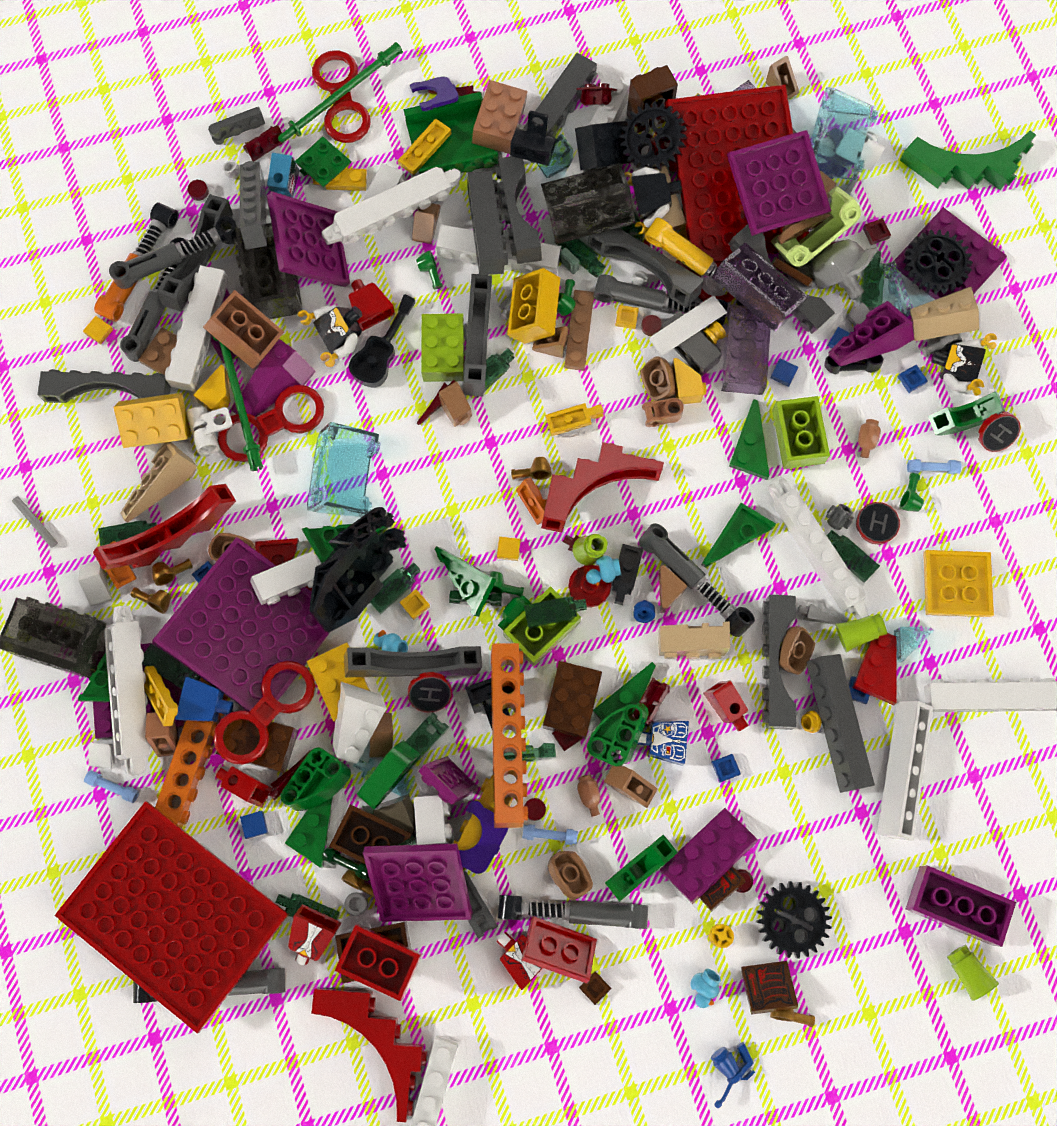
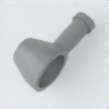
[922,334,962,357]

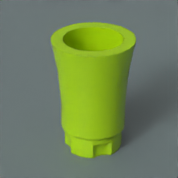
[573,534,608,565]
[835,614,887,653]
[947,944,999,1001]

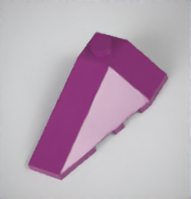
[828,301,915,366]
[230,339,316,417]

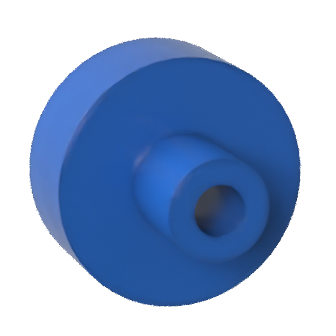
[633,600,655,623]

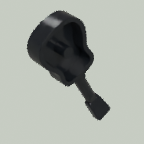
[349,294,416,388]

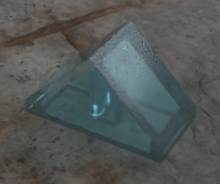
[536,134,573,178]
[894,626,934,664]

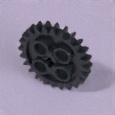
[620,101,688,171]
[903,229,973,295]
[756,881,832,959]

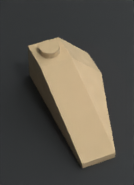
[120,442,197,523]

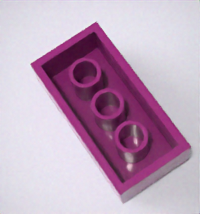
[905,865,1017,947]

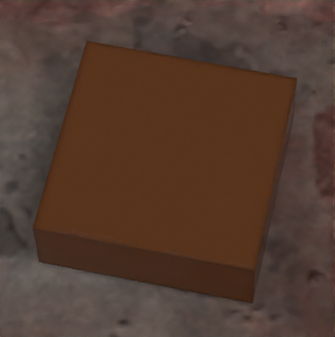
[579,971,612,1005]

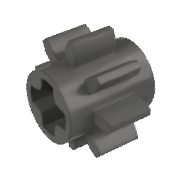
[826,504,854,530]

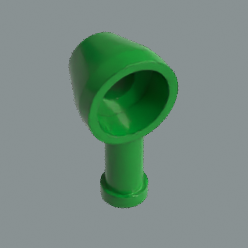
[416,250,443,290]
[557,279,576,316]
[899,473,924,512]
[489,571,524,597]

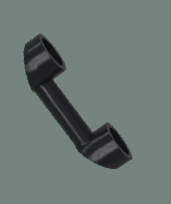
[824,355,884,375]

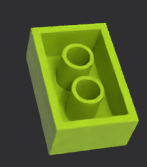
[421,313,465,382]
[772,396,830,469]
[503,586,582,667]

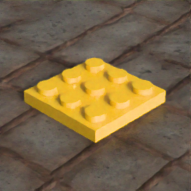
[923,550,994,617]

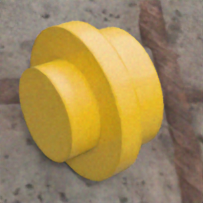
[801,710,822,733]

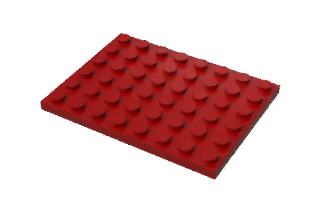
[666,84,809,263]
[54,801,289,1034]

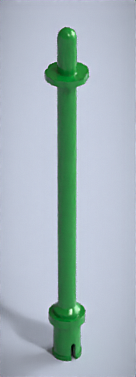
[278,42,403,143]
[212,335,264,472]

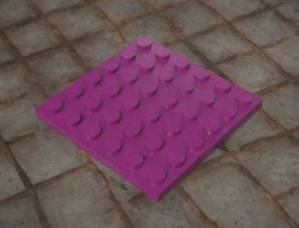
[152,537,329,711]

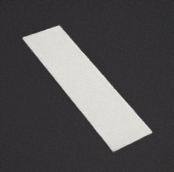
[648,295,727,356]

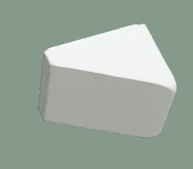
[89,742,114,769]

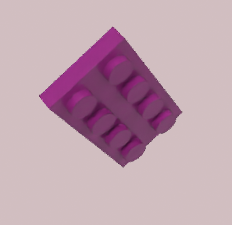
[418,756,479,805]
[660,808,758,904]

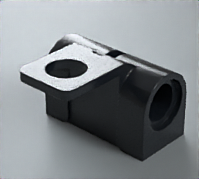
[510,111,556,166]
[465,678,514,729]

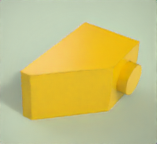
[671,358,707,404]
[193,364,231,417]

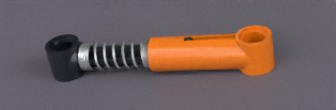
[94,202,179,322]

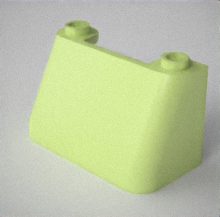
[770,186,861,269]

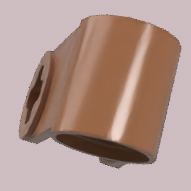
[642,398,684,427]

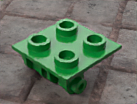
[295,136,352,188]

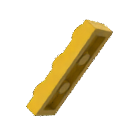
[398,119,452,176]
[144,666,178,726]

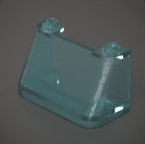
[811,87,878,181]
[307,422,381,517]

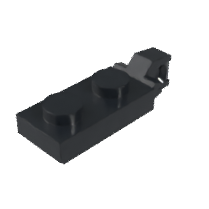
[612,544,643,606]

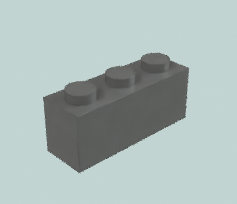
[660,310,722,377]

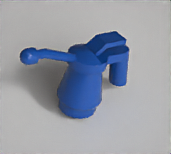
[710,1042,755,1109]

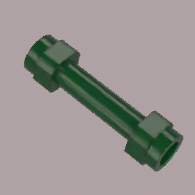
[449,590,502,607]
[322,847,370,881]

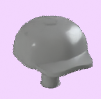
[812,239,878,299]

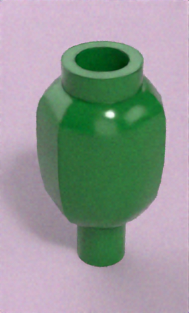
[498,595,532,630]

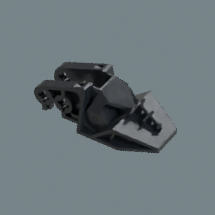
[309,507,407,633]

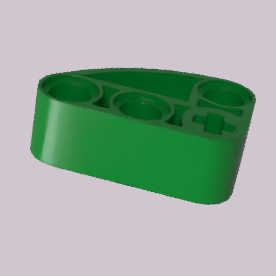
[587,703,649,767]
[357,740,421,810]
[280,747,351,811]

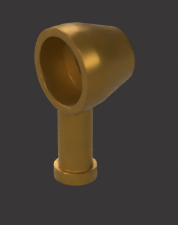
[511,457,552,480]
[152,558,193,586]
[130,587,172,614]
[341,869,375,898]
[770,1009,815,1027]

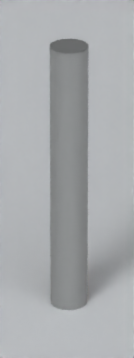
[12,496,58,548]

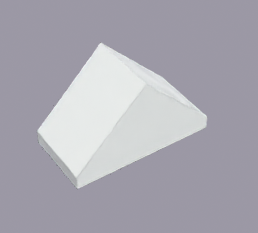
[78,561,112,607]

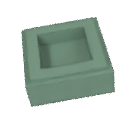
[560,247,580,274]

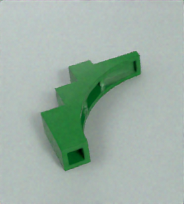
[900,130,1036,190]

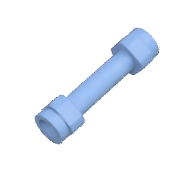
[907,459,962,474]
[84,770,139,803]
[522,824,578,845]

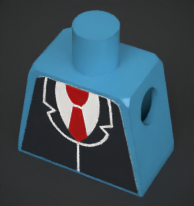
[267,152,300,198]

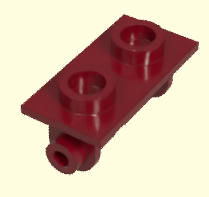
[576,83,617,106]
[243,124,286,162]
[632,678,670,727]

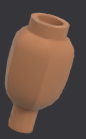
[858,419,881,458]
[577,774,601,817]

